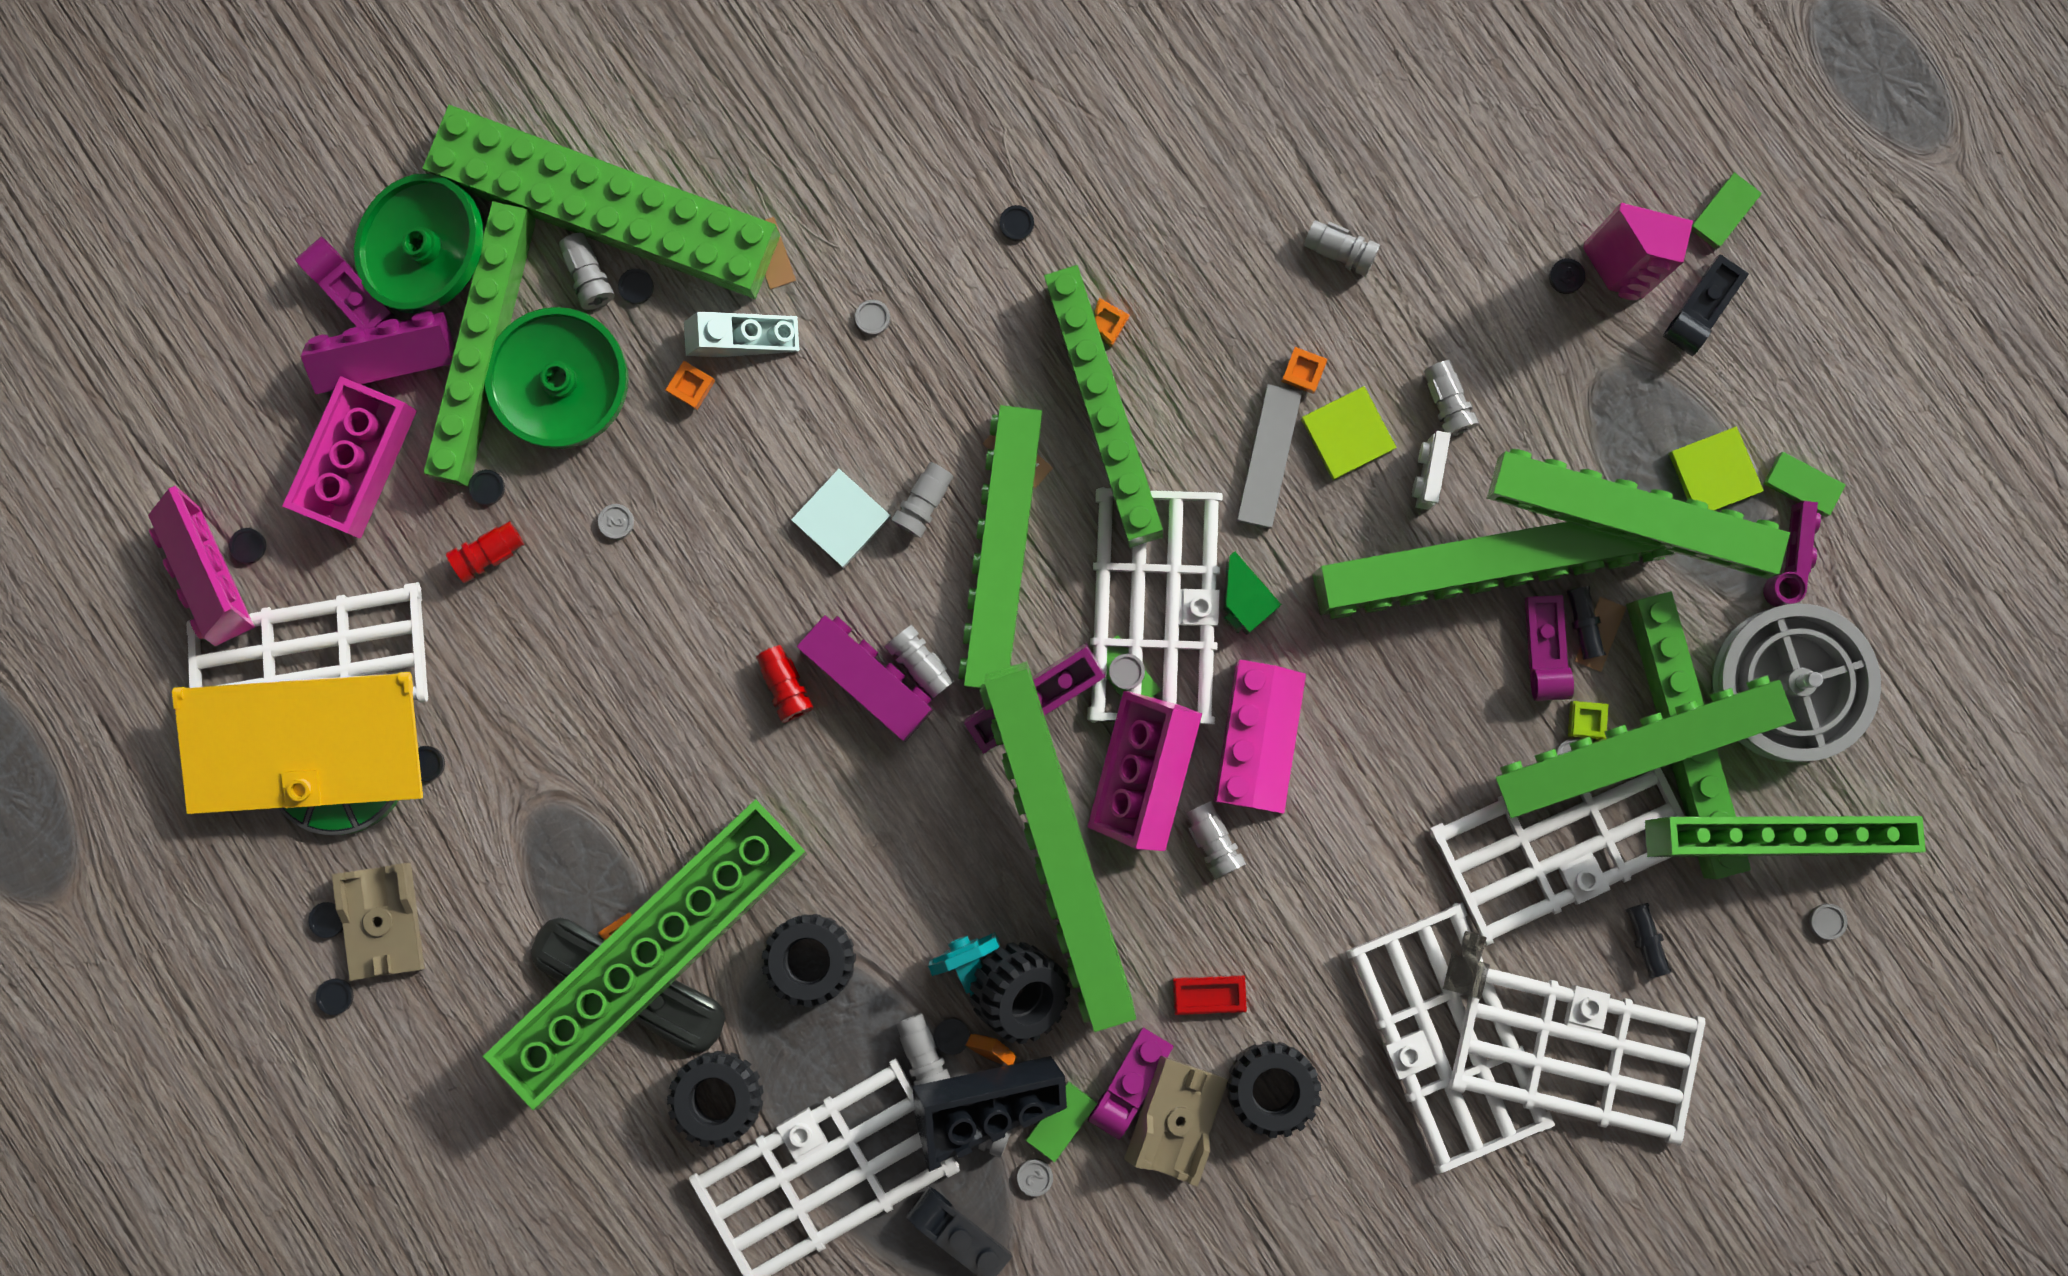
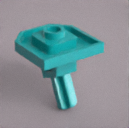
[928,932,999,996]

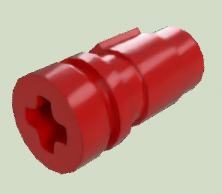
[446,521,525,584]
[756,645,814,723]

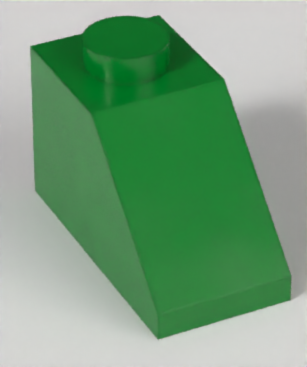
[1223,551,1282,635]

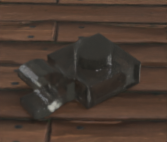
[1442,931,1490,1000]

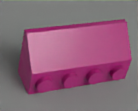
[1583,203,1693,300]
[282,376,417,539]
[148,486,255,646]
[1214,660,1306,814]
[1087,691,1202,851]

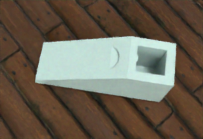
[684,312,799,357]

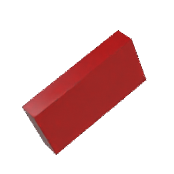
[1173,975,1247,1015]

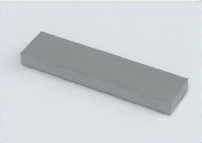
[1237,384,1302,529]

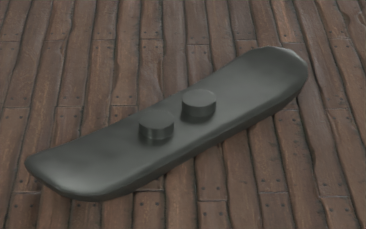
[530,918,726,1053]

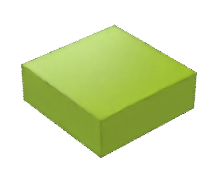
[1568,701,1609,740]

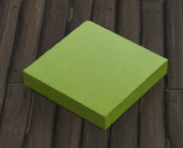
[1301,386,1397,481]
[1668,426,1764,511]

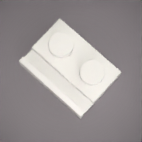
[1412,431,1451,510]

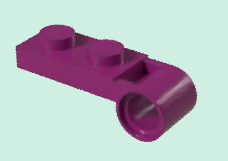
[295,236,395,330]
[1763,501,1821,607]
[1525,595,1574,701]
[1088,1027,1174,1140]

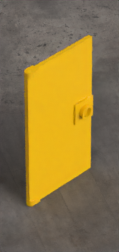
[172,672,423,814]

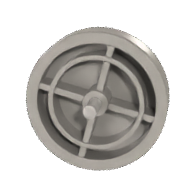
[1712,604,1881,762]

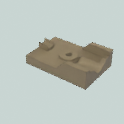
[332,863,425,981]
[1124,1056,1228,1187]

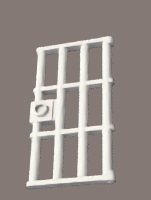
[1087,487,1222,724]
[186,582,428,703]
[1430,768,1685,946]
[1346,902,1555,1174]
[1449,962,1705,1146]
[689,1058,960,1276]

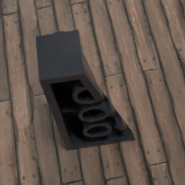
[912,1056,1067,1172]

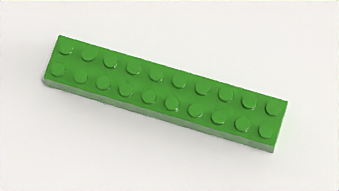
[422,104,781,299]
[1312,522,1675,620]
[980,661,1136,1032]
[483,799,807,1110]

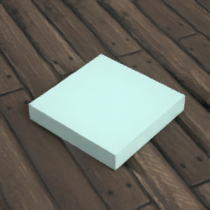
[791,469,891,568]

